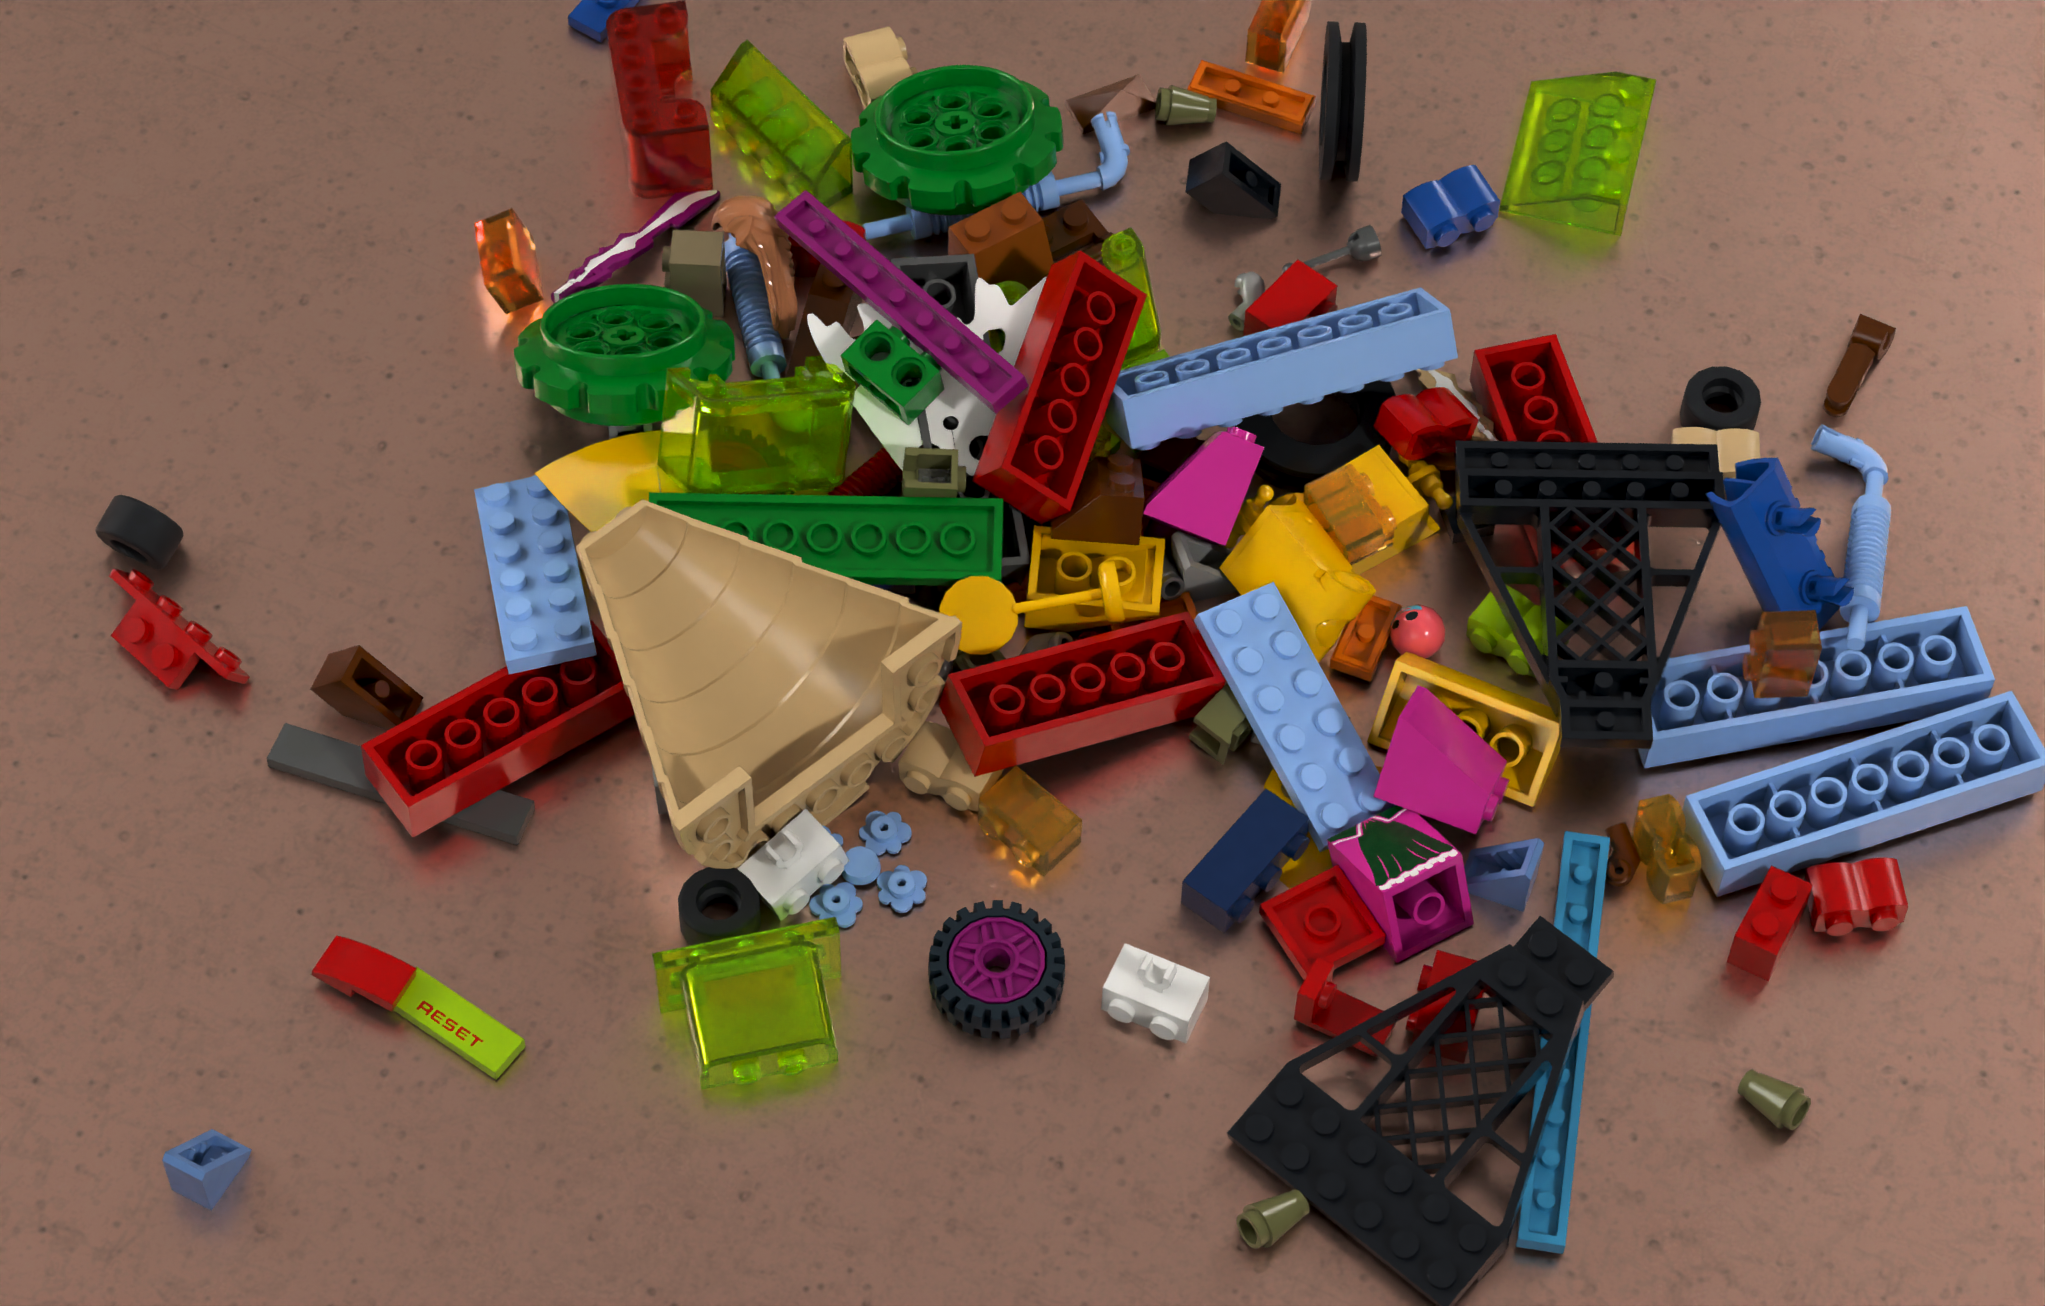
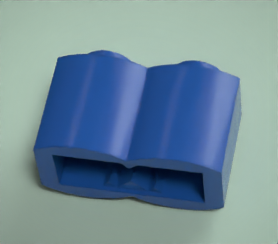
[1401,165,1500,249]

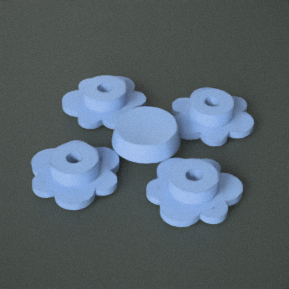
[809,811,927,928]

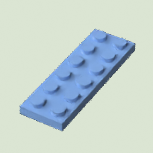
[474,475,597,675]
[1194,582,1395,852]

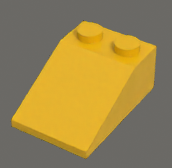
[1024,525,1165,632]

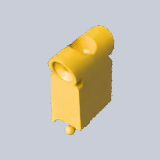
[1264,445,1453,575]
[1219,485,1376,663]

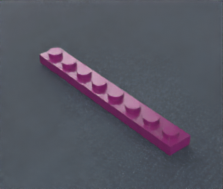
[774,190,1028,414]

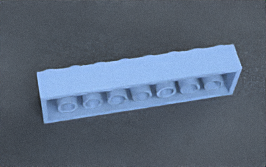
[1105,287,1458,450]
[1638,606,1995,768]
[1679,691,2045,897]

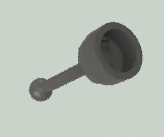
[1282,225,1382,274]

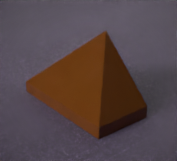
[1065,74,1156,134]

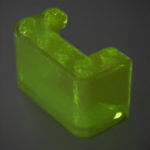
[657,356,856,495]

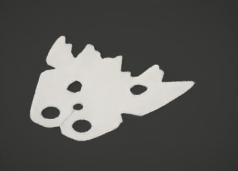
[807,277,1047,482]

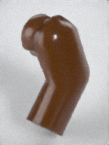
[1605,822,1641,887]

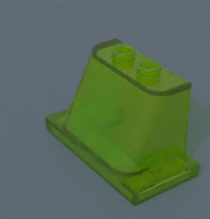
[652,917,841,1090]

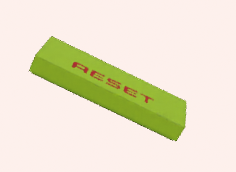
[393,966,526,1080]

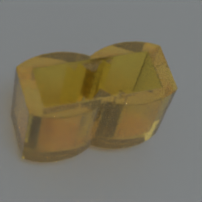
[1304,463,1397,565]
[1631,794,1701,904]

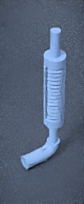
[862,111,1130,240]
[724,233,851,433]
[1811,424,1892,651]

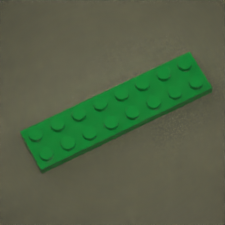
[649,492,1003,586]

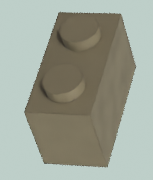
[662,230,727,317]

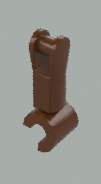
[1823,314,1896,417]

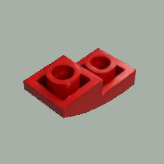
[311,936,417,1012]

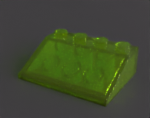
[1499,72,1656,236]

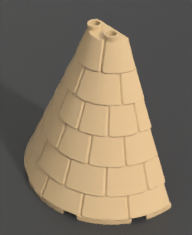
[576,499,962,869]

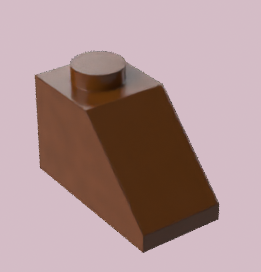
[310,645,423,730]

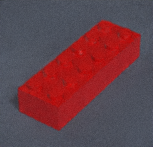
[972,250,1147,524]
[1469,334,1634,586]
[939,611,1226,777]
[361,620,635,838]

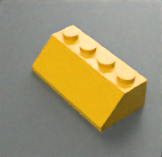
[1367,652,1561,807]

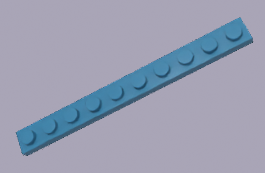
[1516,831,1610,1254]

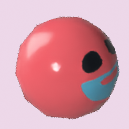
[1390,604,1445,658]

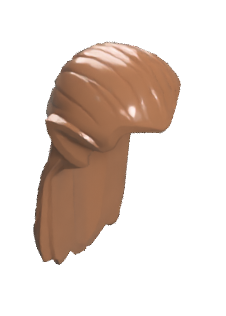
[711,196,798,339]

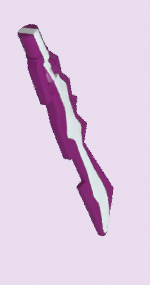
[551,190,720,303]

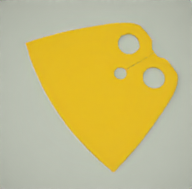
[534,428,719,532]

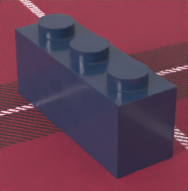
[1181,789,1310,933]

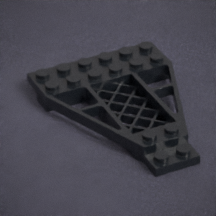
[1454,440,1725,749]
[1227,916,1614,1306]

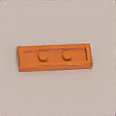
[1187,60,1316,134]

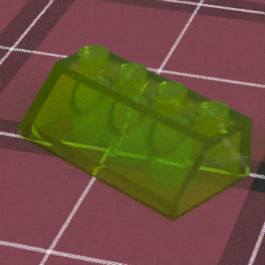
[710,40,853,208]

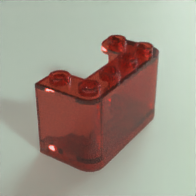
[606,0,713,199]

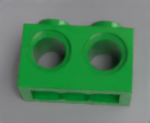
[840,319,944,425]

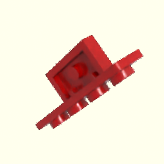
[109,568,250,690]

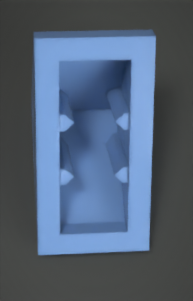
[1464,838,1544,912]
[162,1129,252,1211]

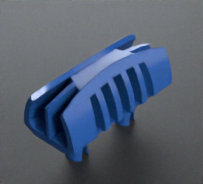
[1706,457,1854,639]

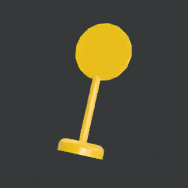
[939,560,1125,655]

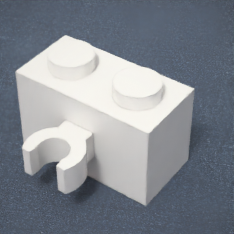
[737,809,849,921]
[1101,943,1210,1043]

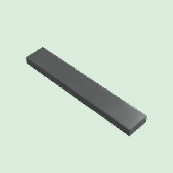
[267,723,535,845]

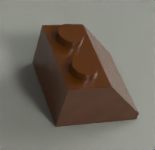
[1050,454,1145,545]

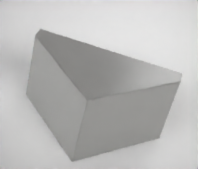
[1170,531,1238,602]

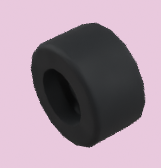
[1680,366,1761,431]
[95,495,184,570]
[678,867,761,956]

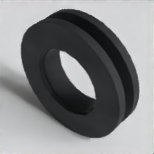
[1319,21,1367,181]
[1234,380,1396,493]

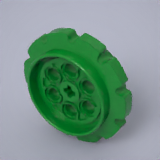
[851,65,1064,216]
[514,284,735,426]

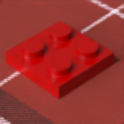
[1259,865,1386,980]

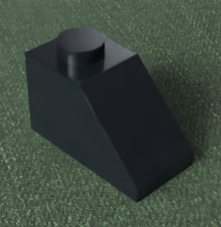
[1185,141,1281,219]

